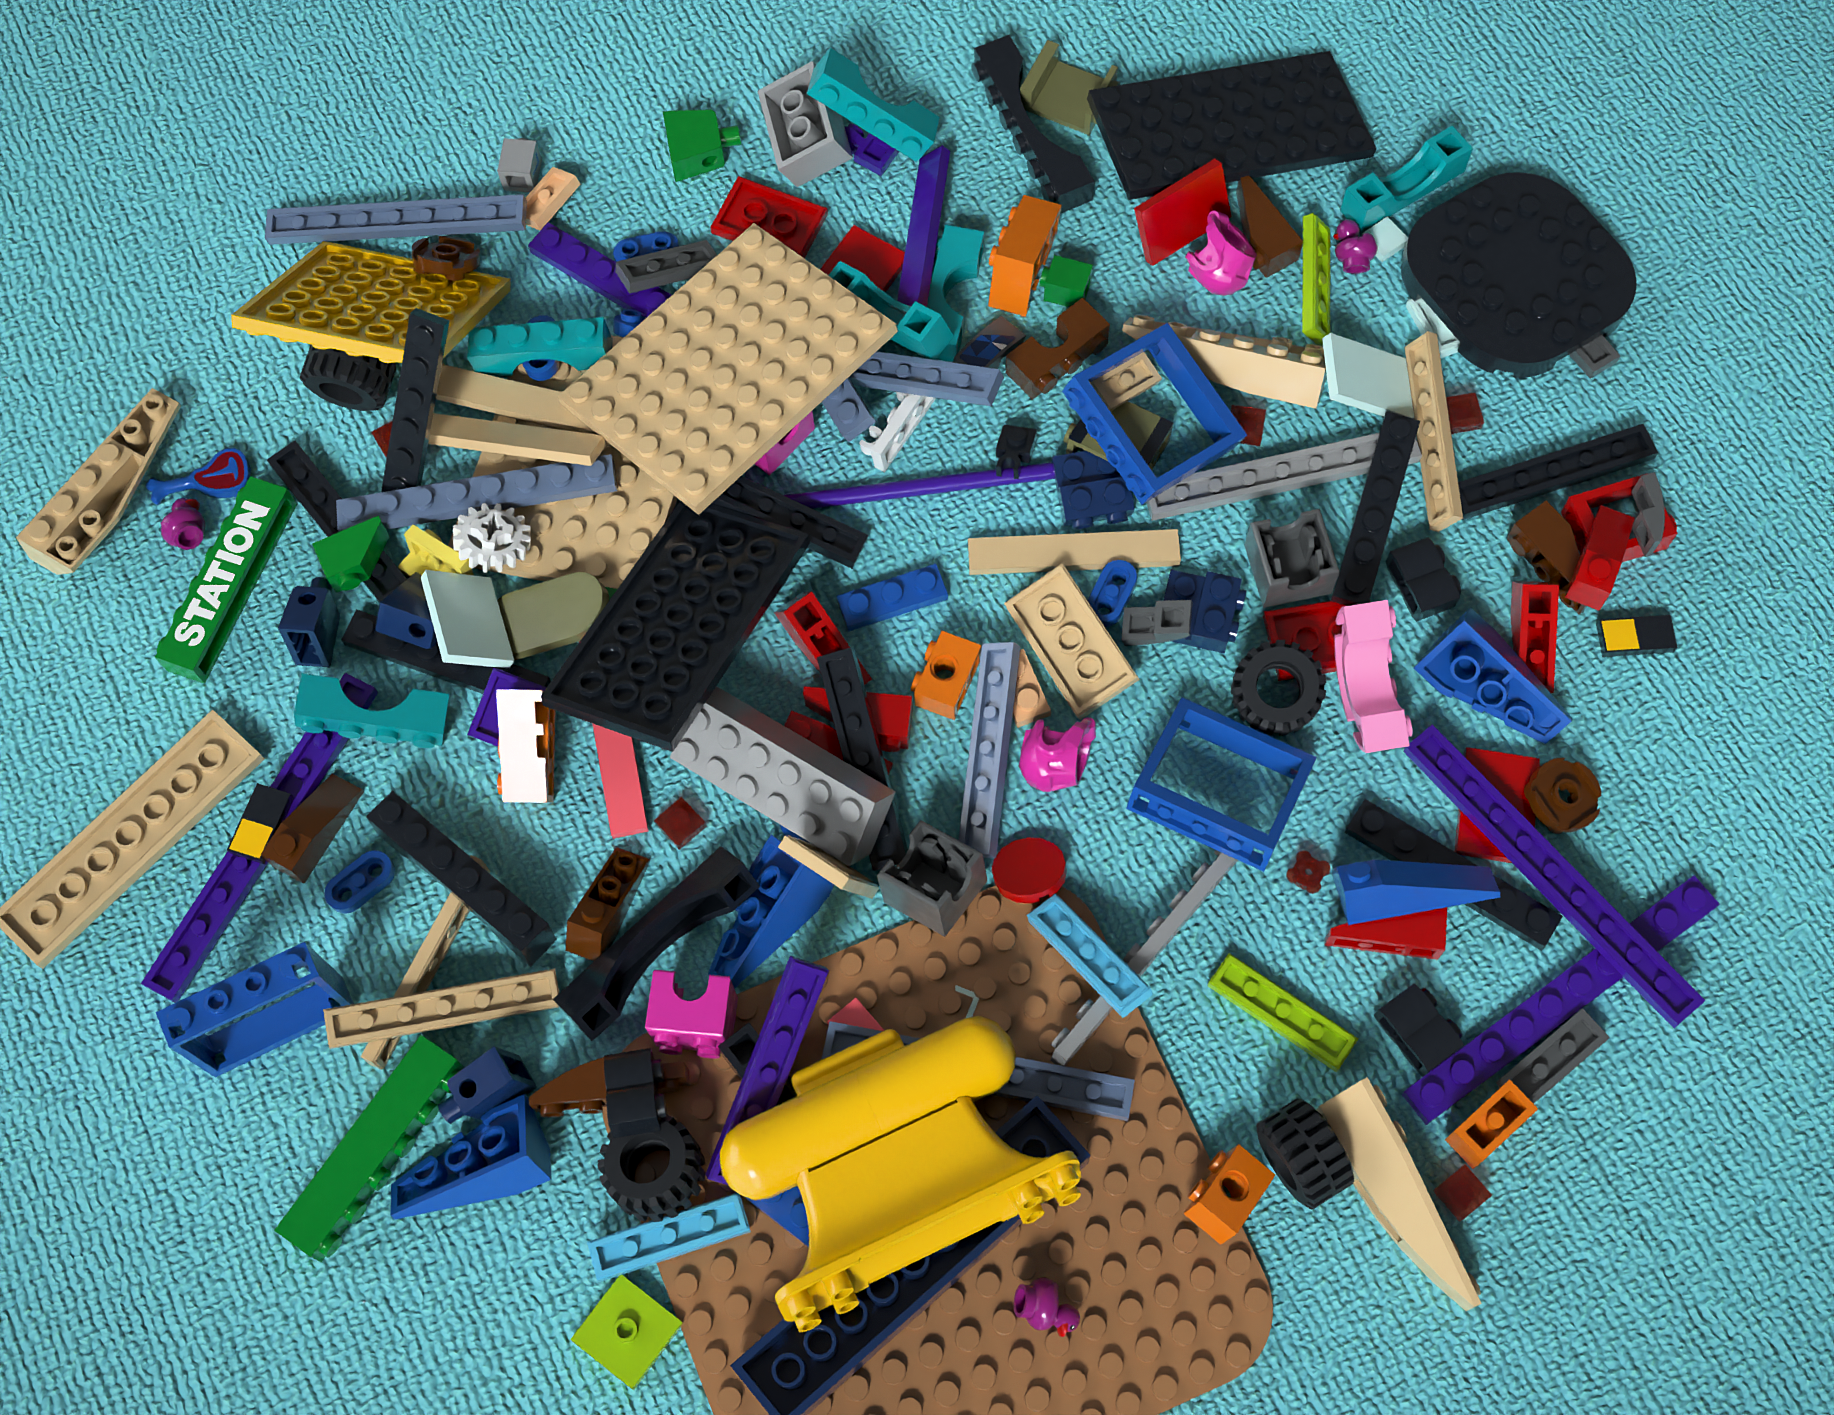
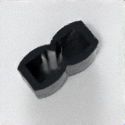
[1385,537,1461,622]
[1374,983,1464,1077]
[604,1048,667,1138]

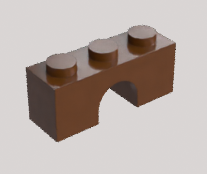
[1005,298,1110,400]

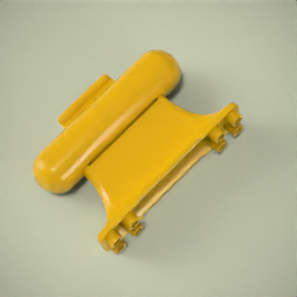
[719,1016,1081,1332]

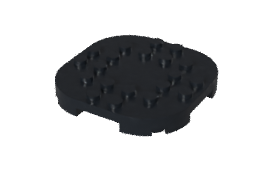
[1400,172,1637,378]

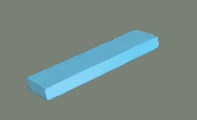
[1026,893,1153,1018]
[587,1193,751,1282]

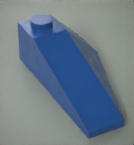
[1414,607,1573,744]
[708,835,835,989]
[1332,860,1500,925]
[390,1094,552,1219]

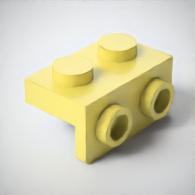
[398,524,474,577]

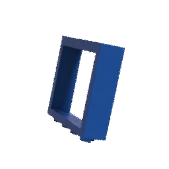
[1062,323,1247,505]
[1126,697,1317,872]
[155,942,354,1078]

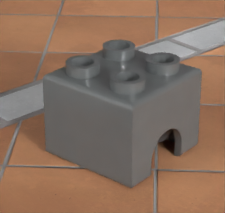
[1244,509,1340,608]
[877,820,987,937]

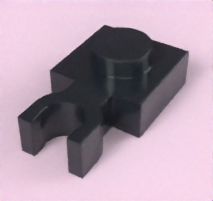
[996,424,1037,479]

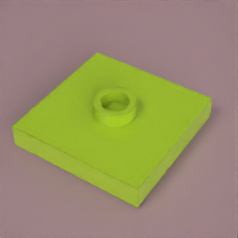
[570,1275,683,1390]

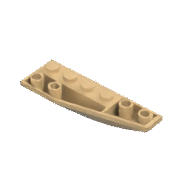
[1122,315,1327,408]
[16,388,181,575]
[1317,1077,1482,1311]

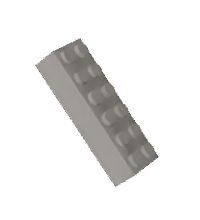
[670,686,896,866]

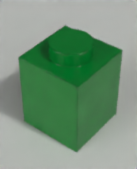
[1040,255,1093,307]

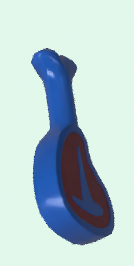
[145,448,252,505]

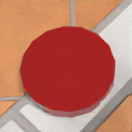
[991,837,1067,904]

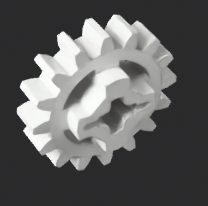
[453,503,531,573]

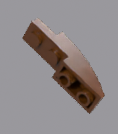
[529,1057,690,1117]

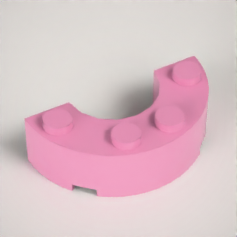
[1334,600,1412,753]

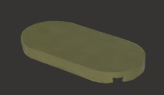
[497,572,609,660]

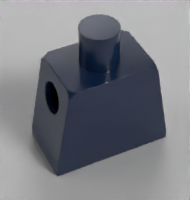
[375,572,438,649]
[278,577,340,668]
[438,1046,537,1124]

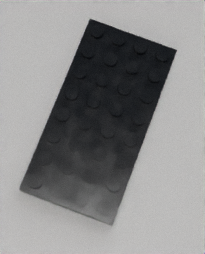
[1087,51,1377,200]
[541,501,810,752]

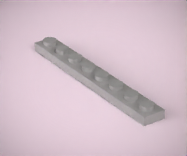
[1144,433,1422,521]
[1050,850,1238,1066]

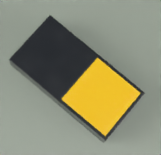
[1596,615,1678,657]
[227,783,294,864]

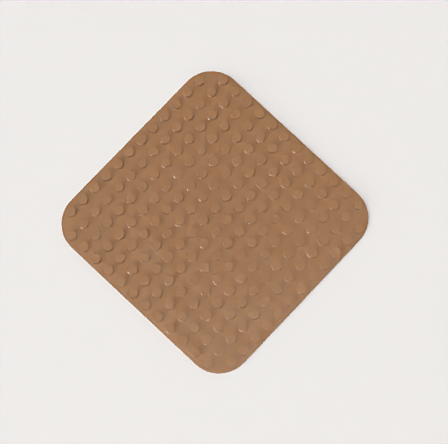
[602,885,1273,1415]

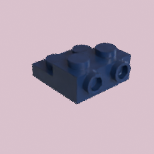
[1051,451,1135,530]
[1163,569,1247,654]

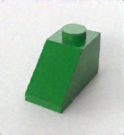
[312,515,390,593]

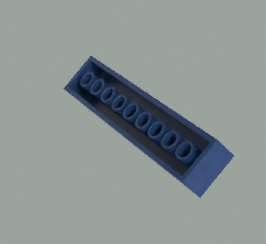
[730,1096,1091,1415]

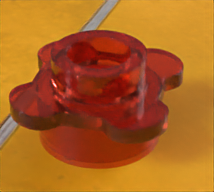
[1286,850,1331,894]

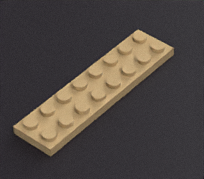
[0,710,265,969]

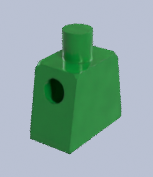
[663,110,741,182]

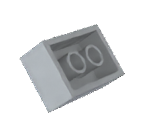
[758,61,853,187]

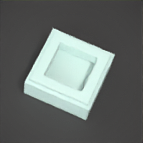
[1361,217,1408,262]

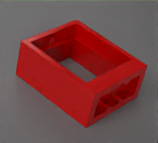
[1561,473,1678,562]

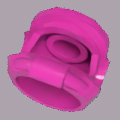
[1185,211,1257,296]
[1019,717,1096,792]

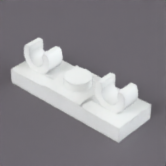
[859,392,936,472]

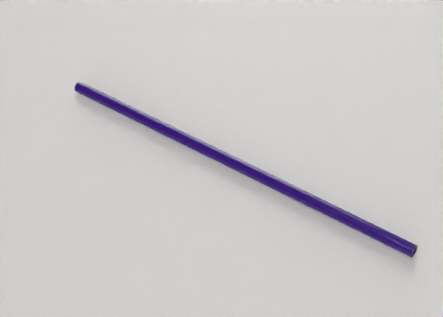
[674,462,1055,509]

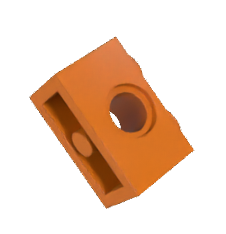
[910,630,982,721]
[1445,1079,1538,1169]
[1183,1144,1275,1245]

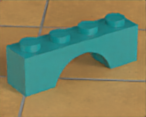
[807,47,940,162]
[1340,125,1473,234]
[917,225,984,362]
[828,261,954,360]
[467,317,613,377]
[294,673,449,748]

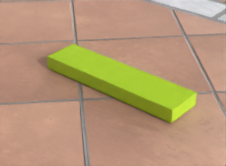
[1302,213,1330,346]
[1207,953,1359,1072]

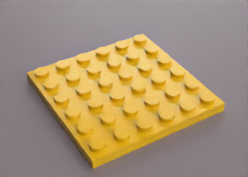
[231,241,511,363]

